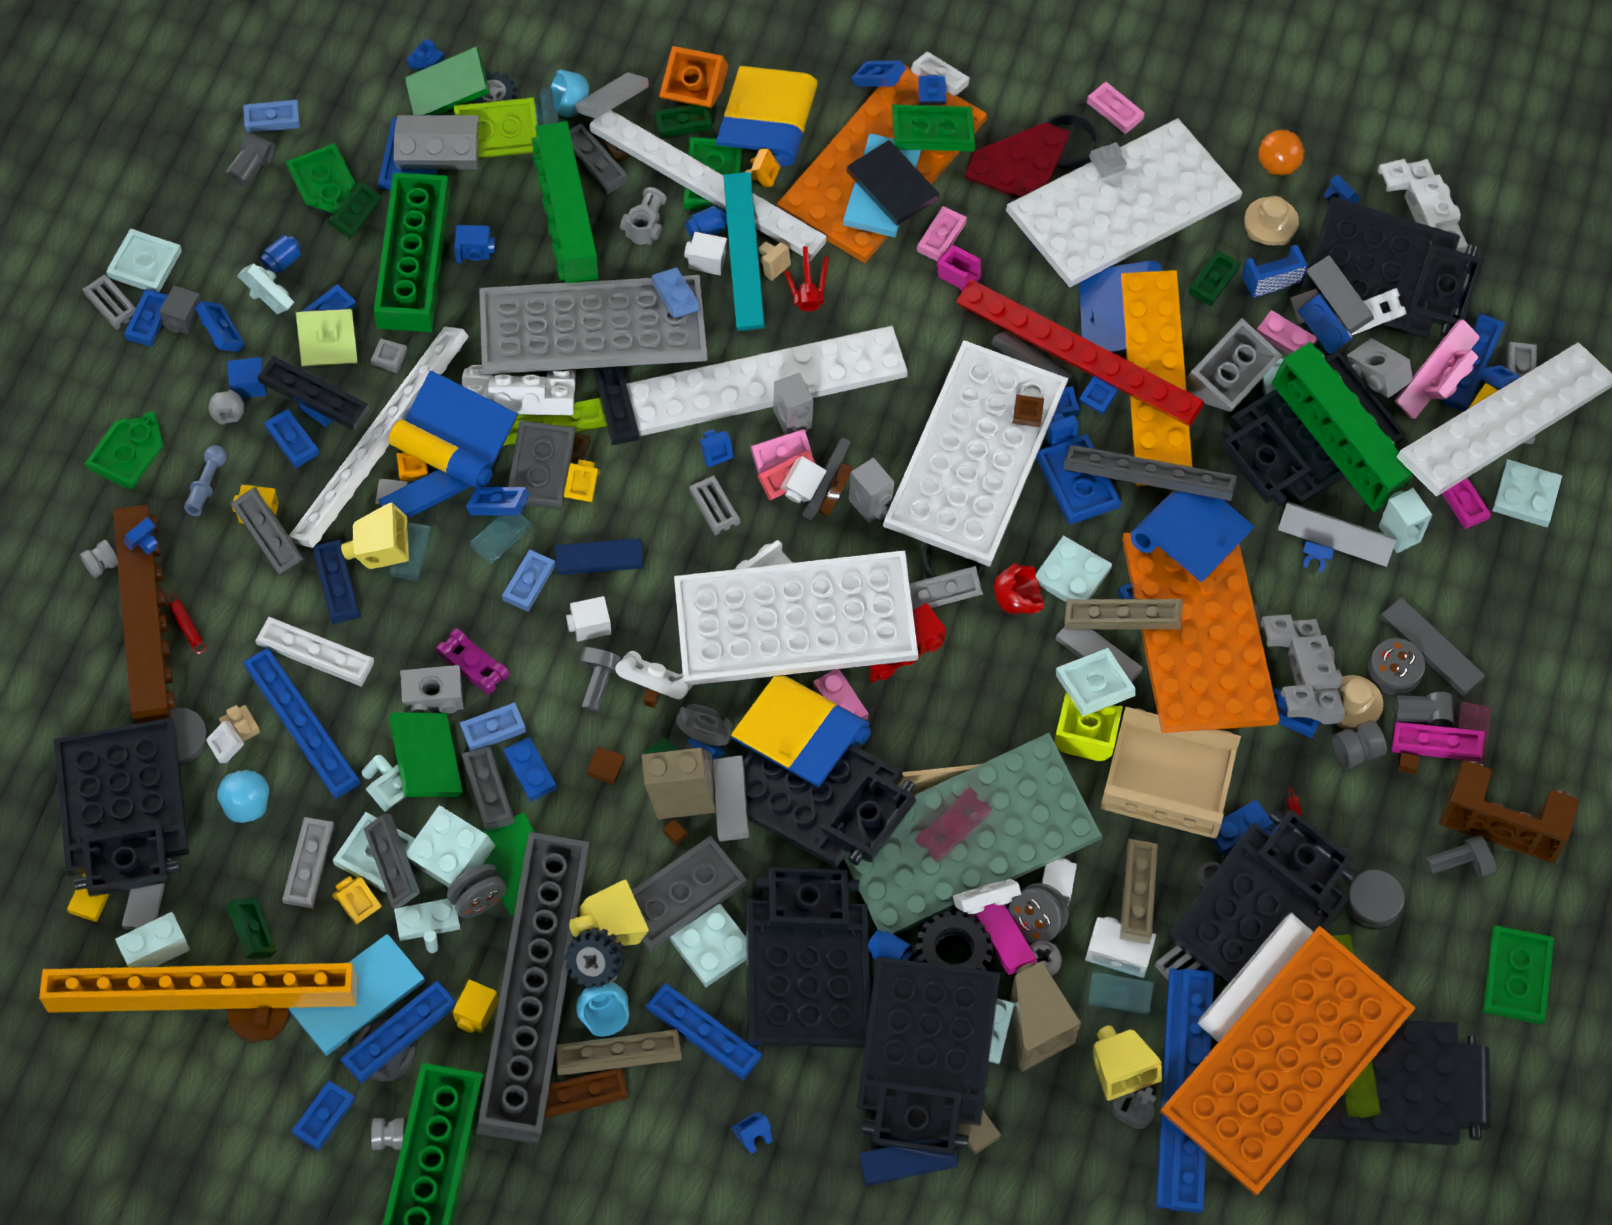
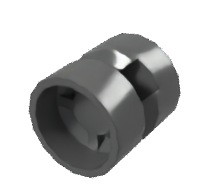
[1331,720,1387,770]

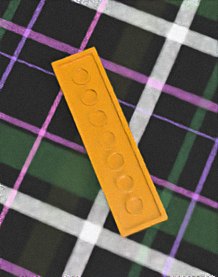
[1121,270,1192,486]

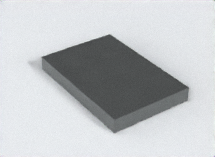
[508,420,576,510]

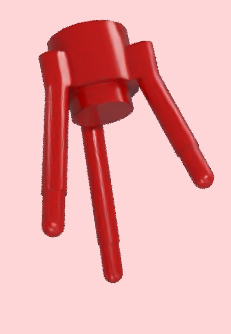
[784,246,829,311]

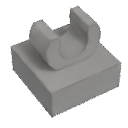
[1089,142,1127,178]

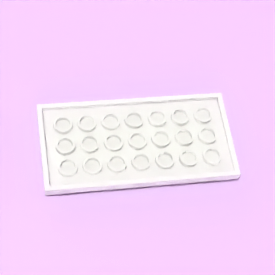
[1006,118,1242,287]
[883,340,1068,567]
[674,551,918,686]

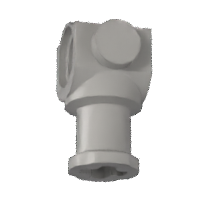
[620,187,667,245]

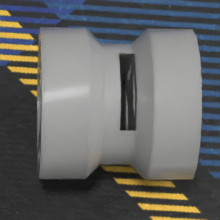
[79,539,118,579]
[371,1118,406,1150]

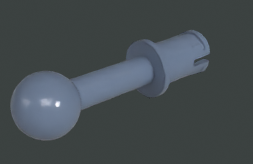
[184,445,227,516]

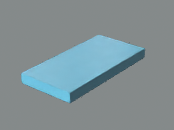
[843,134,922,237]
[289,934,425,1056]

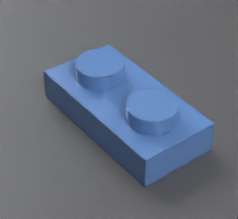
[244,100,300,133]
[652,267,699,318]
[502,550,555,612]
[460,703,526,751]

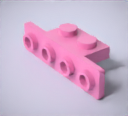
[1395,320,1479,419]

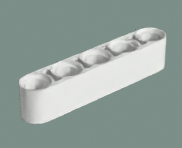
[1197,913,1313,1042]

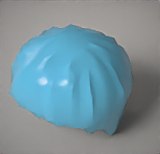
[548,70,589,117]
[217,770,269,823]
[576,982,629,1037]

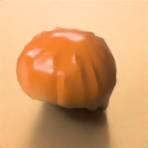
[1258,129,1305,176]

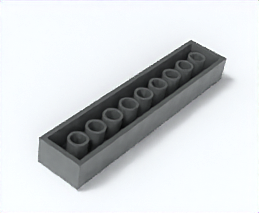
[476,832,589,1144]

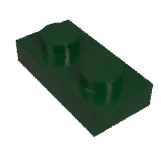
[654,104,712,139]
[328,181,383,240]
[1188,250,1241,307]
[226,899,277,958]

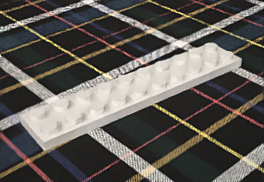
[626,326,907,436]
[1397,342,1612,497]

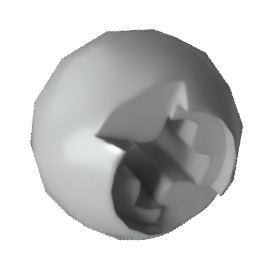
[208,390,244,425]
[1029,941,1062,976]

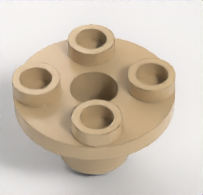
[1244,196,1299,246]
[1336,675,1383,731]

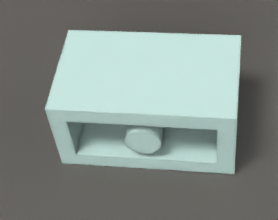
[1379,488,1432,553]
[115,912,190,968]

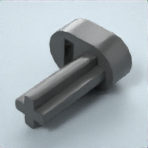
[579,647,620,712]
[1425,835,1496,878]
[1111,1087,1156,1129]

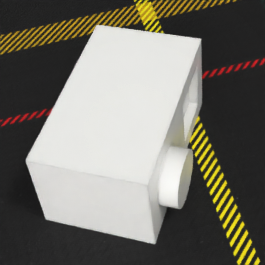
[1085,917,1156,978]

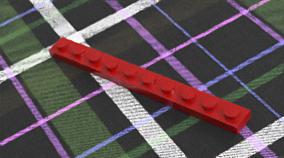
[956,279,1205,427]

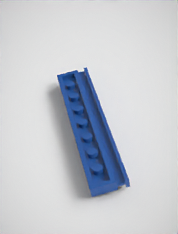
[1156,967,1214,1213]

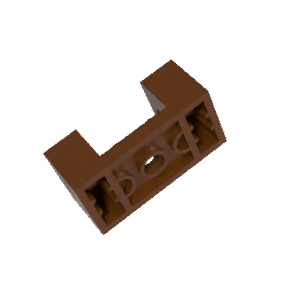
[1439,760,1580,864]

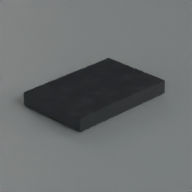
[846,140,940,226]

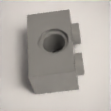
[1347,338,1413,398]
[773,373,813,434]
[849,457,894,524]
[400,665,464,714]

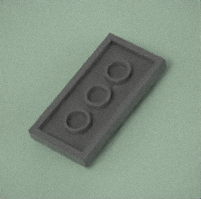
[632,836,747,953]

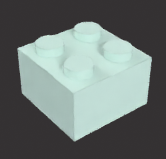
[406,805,495,887]

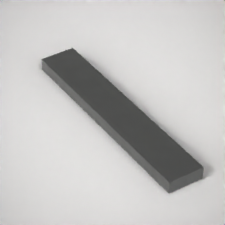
[1064,445,1237,501]

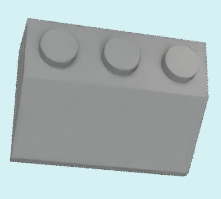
[394,115,479,169]
[1185,318,1283,412]

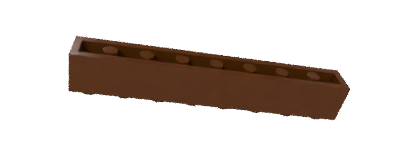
[113,505,176,724]

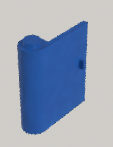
[1079,261,1162,354]
[1130,490,1255,583]

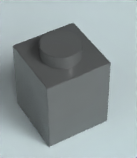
[160,285,201,335]

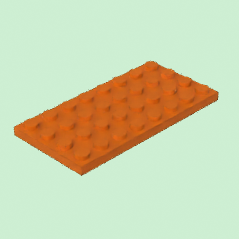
[777,66,987,263]
[1122,533,1279,733]
[1159,926,1415,1196]

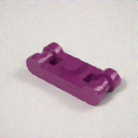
[435,628,510,695]

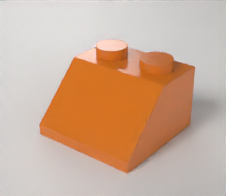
[659,46,729,108]

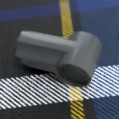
[226,133,276,187]
[1394,692,1454,727]

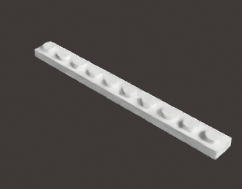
[590,110,827,261]
[289,327,469,548]

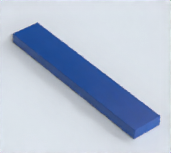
[243,648,360,799]

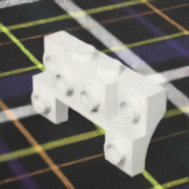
[1378,159,1468,253]
[462,365,576,415]

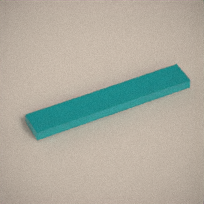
[723,172,765,331]

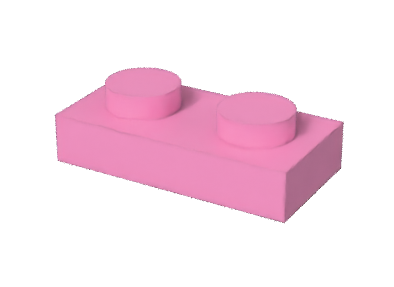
[1087,82,1145,134]
[917,206,967,261]
[1256,310,1318,355]
[750,429,813,473]
[813,669,869,720]

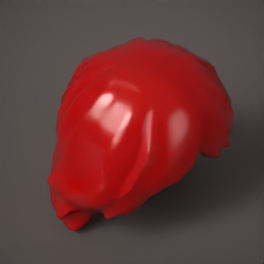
[994,563,1044,615]

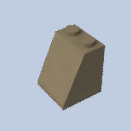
[642,748,716,820]
[1010,961,1081,1072]

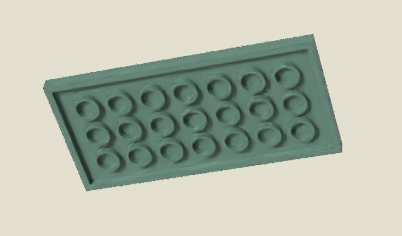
[844,733,1102,936]

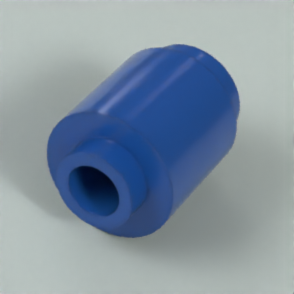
[685,206,727,240]
[260,235,301,274]
[868,930,914,961]

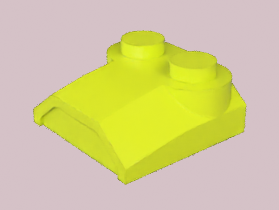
[1054,693,1123,761]

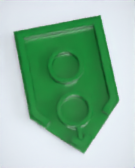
[285,143,356,213]
[84,411,164,490]

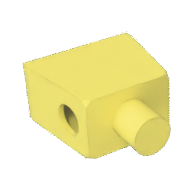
[341,502,409,569]
[569,880,649,946]
[1093,1026,1162,1101]

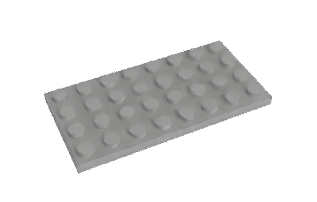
[480,275,707,374]

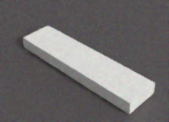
[255,617,374,687]

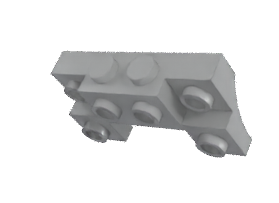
[1261,614,1345,724]

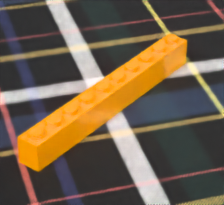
[39,963,358,1012]

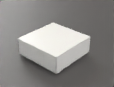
[206,721,244,763]

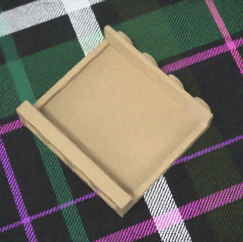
[1100,707,1241,839]

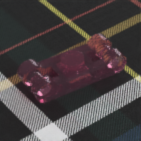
[915,787,992,862]

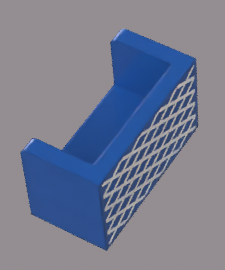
[1242,245,1308,298]

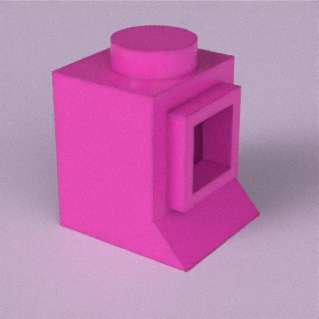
[937,245,981,292]

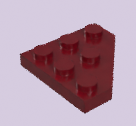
[964,123,1070,199]

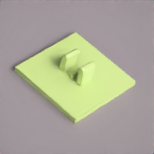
[296,309,358,367]

